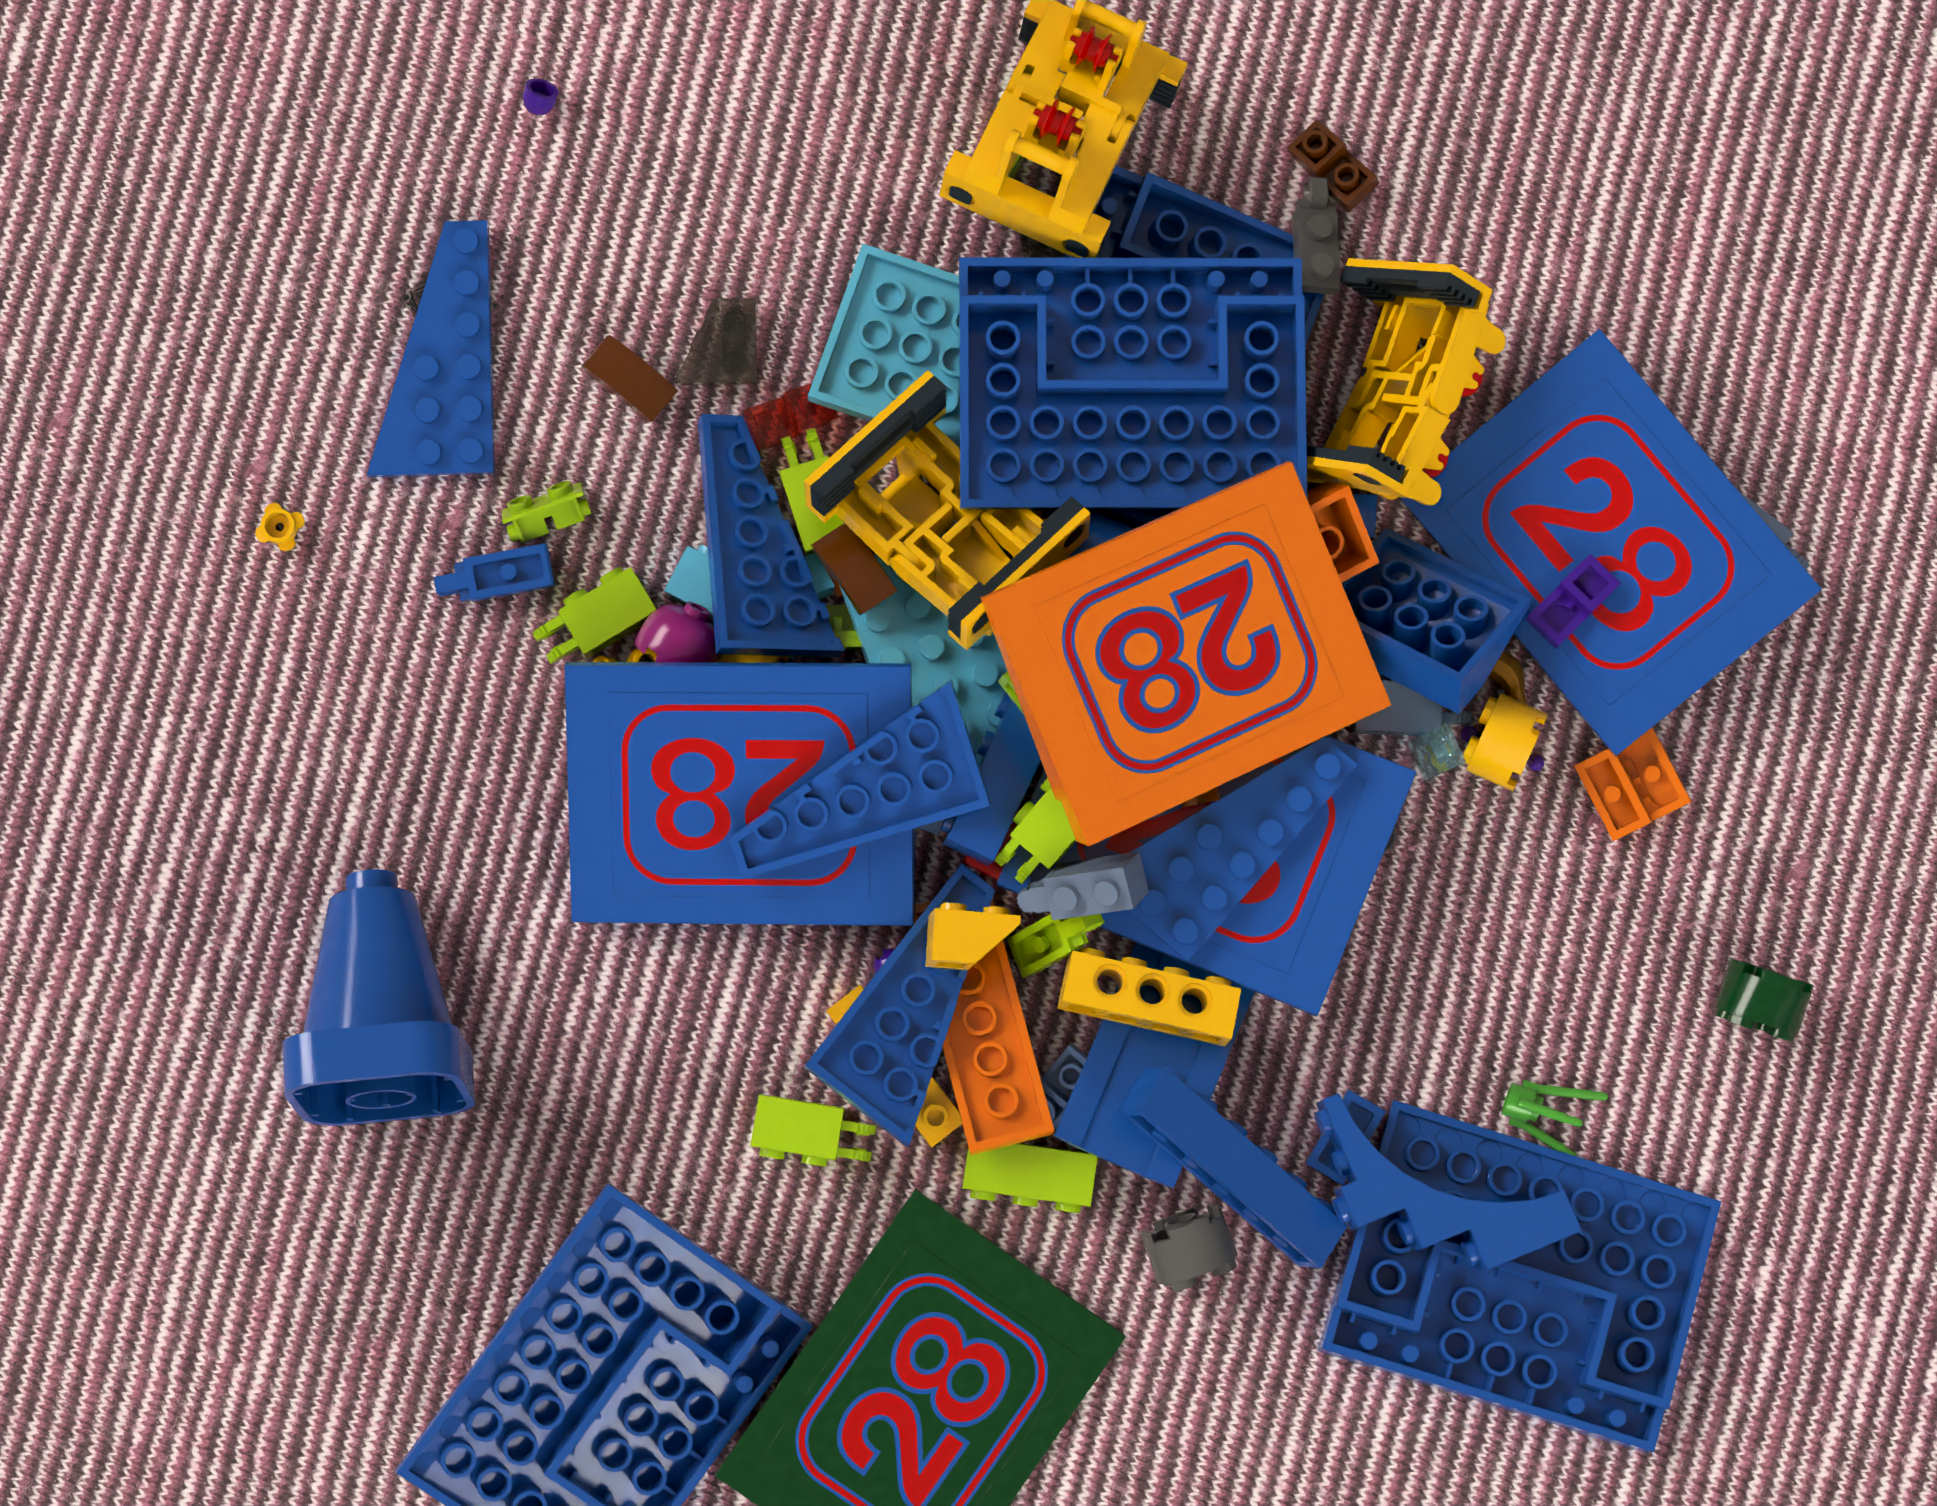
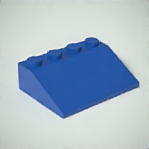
[1342,527,1531,714]

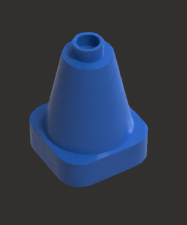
[282,869,475,1126]

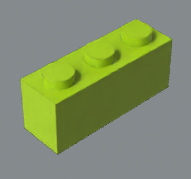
[962,1143,1098,1213]

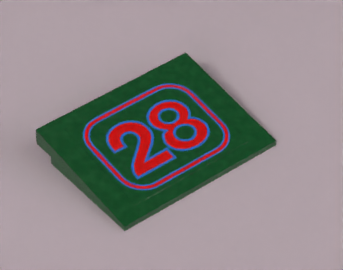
[715,1188,1126,1506]

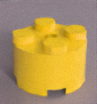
[1461,693,1548,792]

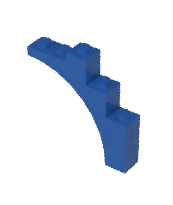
[1314,1093,1582,1272]

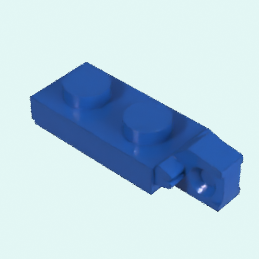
[434,543,556,602]

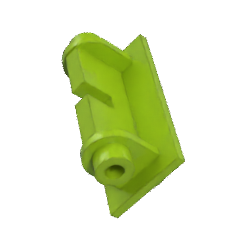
[501,481,592,543]

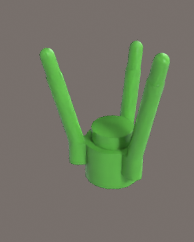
[1501,1080,1608,1157]

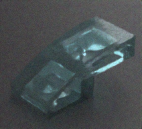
[1407,723,1466,781]

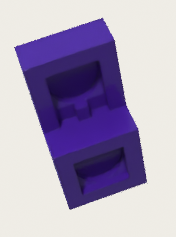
[1526,554,1621,649]

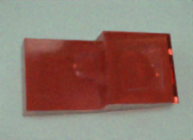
[740,383,839,452]

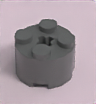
[1140,1203,1238,1292]

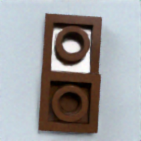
[1287,119,1379,212]
[581,335,678,423]
[811,523,897,615]

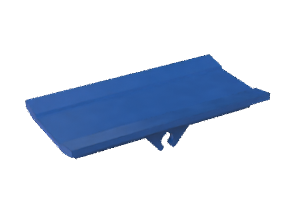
[1054,943,1255,1189]

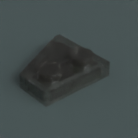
[675,298,757,386]

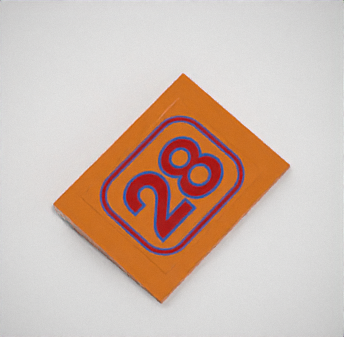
[980,461,1391,847]

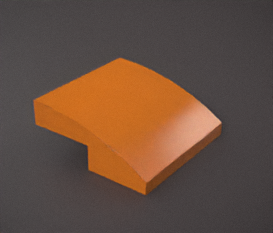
[1574,727,1692,841]

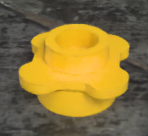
[255,503,305,552]

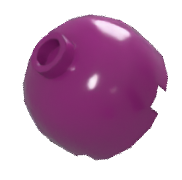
[634,601,721,663]

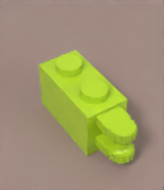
[779,428,844,555]
[532,567,657,664]
[994,778,1076,884]
[750,1094,877,1167]

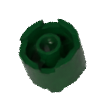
[1714,958,1814,1042]

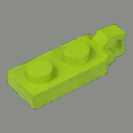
[1007,914,1105,979]

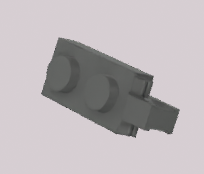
[1292,177,1341,295]

